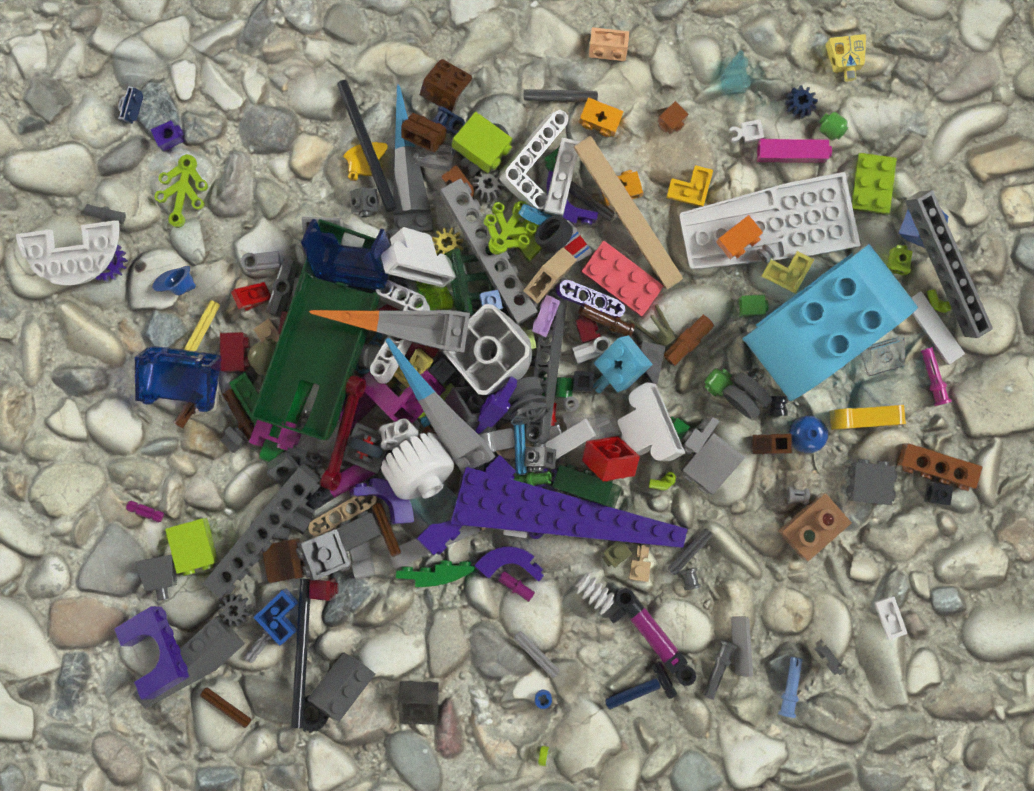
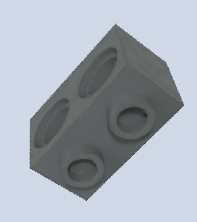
[267,450,304,493]

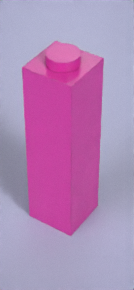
[757,139,832,163]

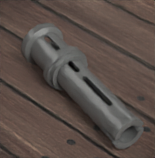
[702,640,738,700]

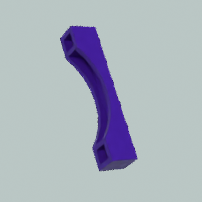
[416,455,516,555]

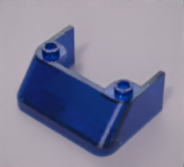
[301,219,390,290]

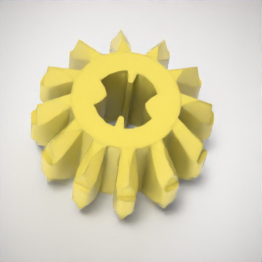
[432,228,464,260]

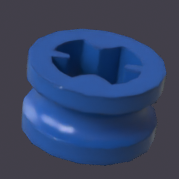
[535,690,552,709]

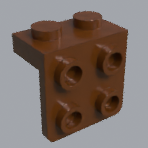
[419,59,472,112]
[262,538,305,583]

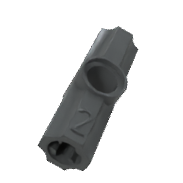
[266,258,300,317]

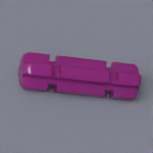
[126,501,164,522]

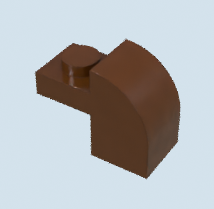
[753,434,792,454]

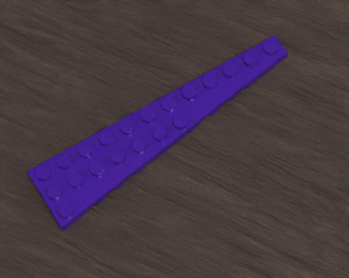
[450,467,688,548]

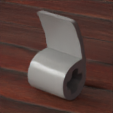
[479,428,515,452]
[350,542,375,580]

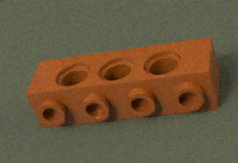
[896,443,983,491]

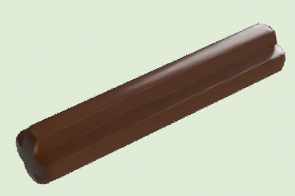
[371,503,401,557]
[200,687,252,728]

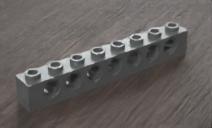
[904,190,993,338]
[203,464,321,598]

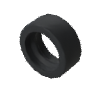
[535,215,573,253]

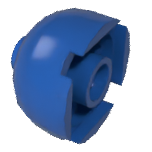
[789,416,828,454]

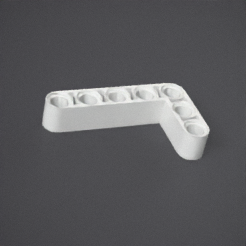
[499,110,568,210]
[370,280,430,384]

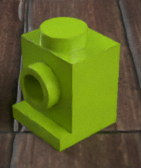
[887,245,913,276]

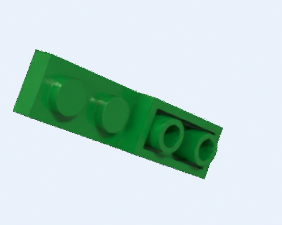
[396,560,475,587]

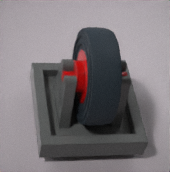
[343,423,388,474]

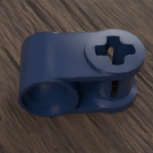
[431,106,466,137]

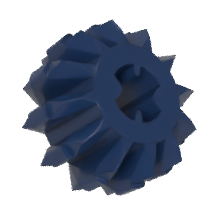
[785,85,818,119]

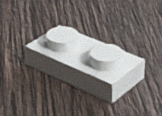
[874,596,907,640]

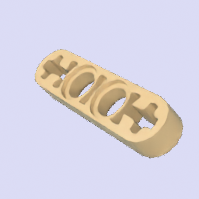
[308,496,377,536]

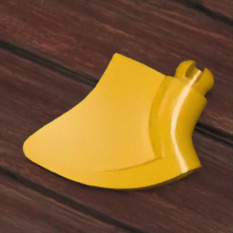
[343,142,388,181]

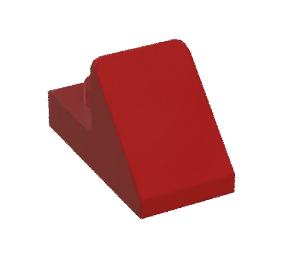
[231,282,271,311]

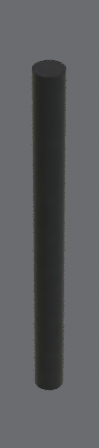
[337,80,397,212]
[291,579,311,728]

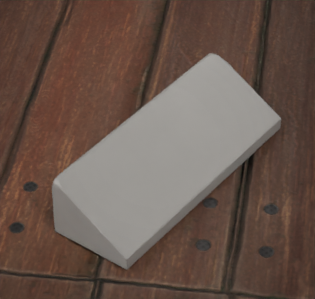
[731,616,753,677]

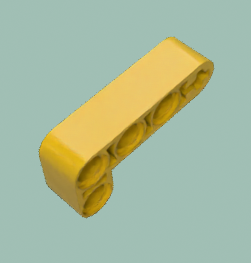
[829,405,906,430]

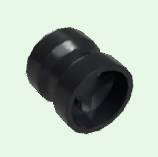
[768,396,788,416]

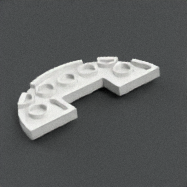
[16,221,119,285]

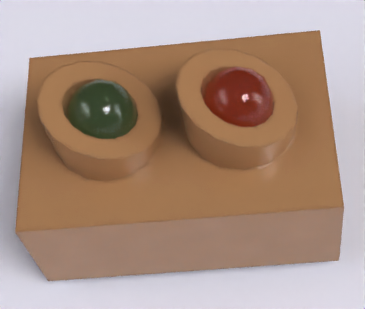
[778,493,852,561]

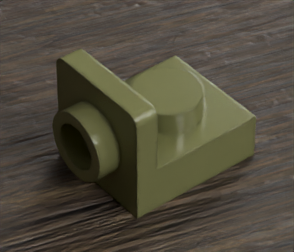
[602,541,632,568]

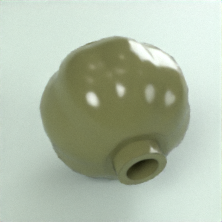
[248,338,276,375]

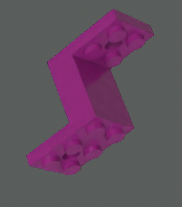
[338,370,446,430]

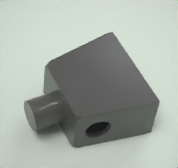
[135,555,177,601]

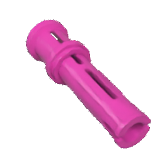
[921,347,952,406]

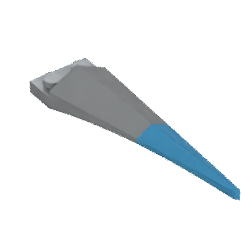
[386,338,495,473]

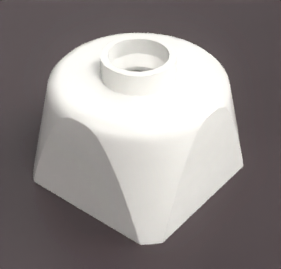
[443,304,532,395]

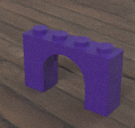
[114,606,189,700]

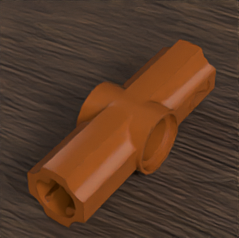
[663,314,715,366]

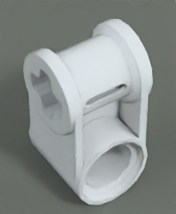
[379,419,418,450]

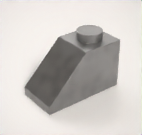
[637,341,665,384]

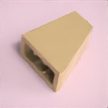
[523,248,577,304]

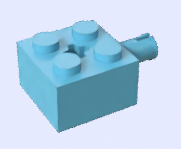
[593,335,653,393]

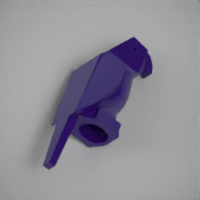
[475,376,517,435]

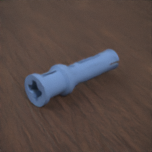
[778,657,803,718]

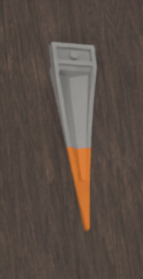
[309,310,470,353]

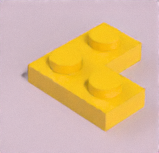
[666,165,713,207]

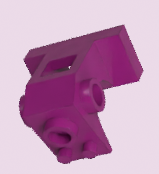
[249,420,301,450]

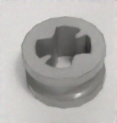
[757,244,775,264]

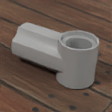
[241,251,281,272]

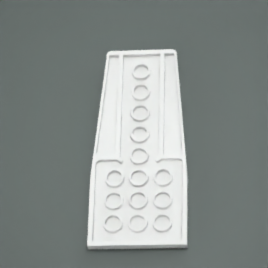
[679,172,860,270]

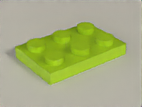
[851,153,897,215]

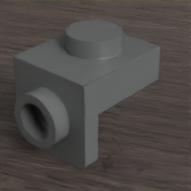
[221,426,248,453]

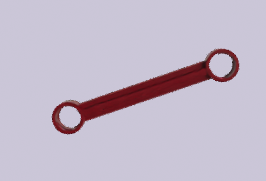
[321,375,366,491]

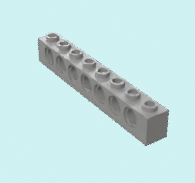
[441,179,538,325]

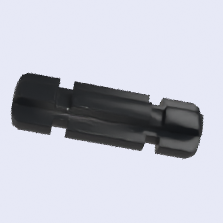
[652,661,677,699]

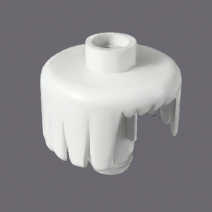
[381,433,454,500]

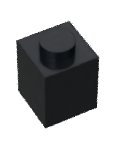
[573,371,594,393]

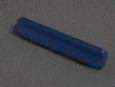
[605,678,661,710]

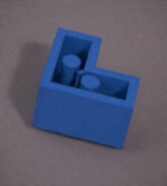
[253,588,299,646]

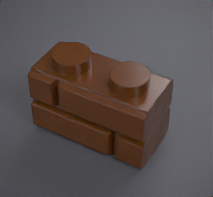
[401,113,446,153]

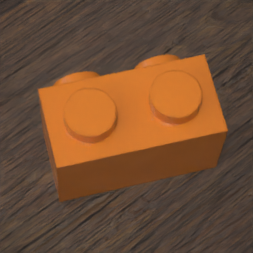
[716,215,763,260]

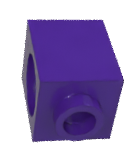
[150,120,184,151]

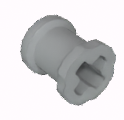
[787,487,810,505]

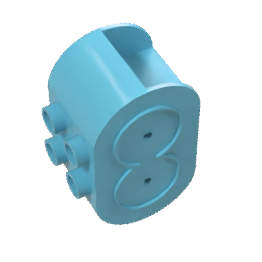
[742,244,918,401]

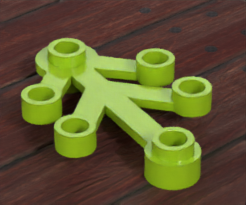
[154,154,208,228]
[484,201,537,255]

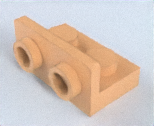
[589,27,629,61]

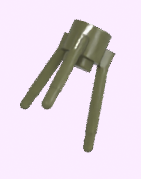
[629,304,676,347]

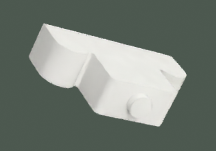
[381,227,456,288]
[618,382,685,461]

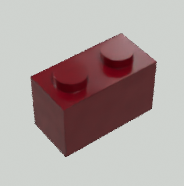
[220,332,251,373]

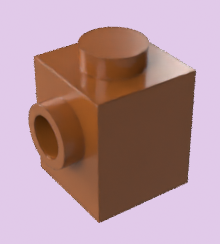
[657,101,689,135]

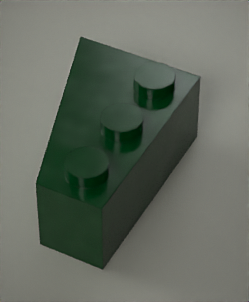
[552,463,622,508]

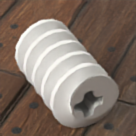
[574,572,615,615]

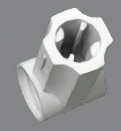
[572,337,611,364]

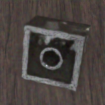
[398,680,439,725]

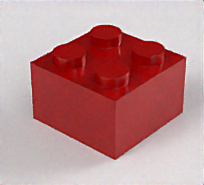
[582,436,640,481]

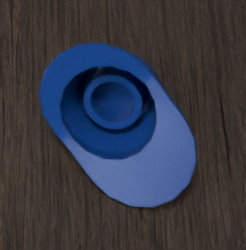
[152,266,196,296]

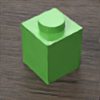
[739,295,769,317]

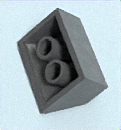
[307,652,376,724]

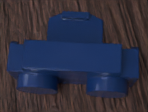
[118,86,143,124]

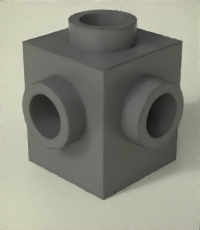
[350,187,378,217]
[524,443,556,472]

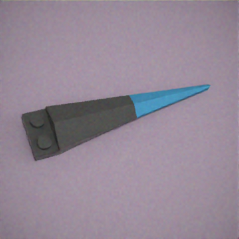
[393,84,434,233]

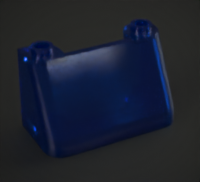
[135,346,221,412]

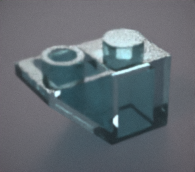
[720,50,751,96]

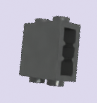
[846,459,897,505]

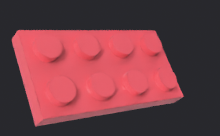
[580,240,664,317]

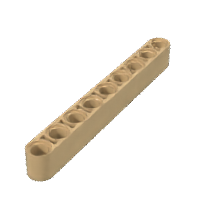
[574,136,683,290]

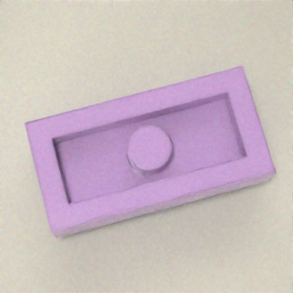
[532,295,560,337]

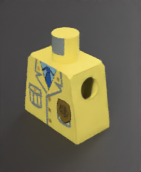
[825,34,866,82]

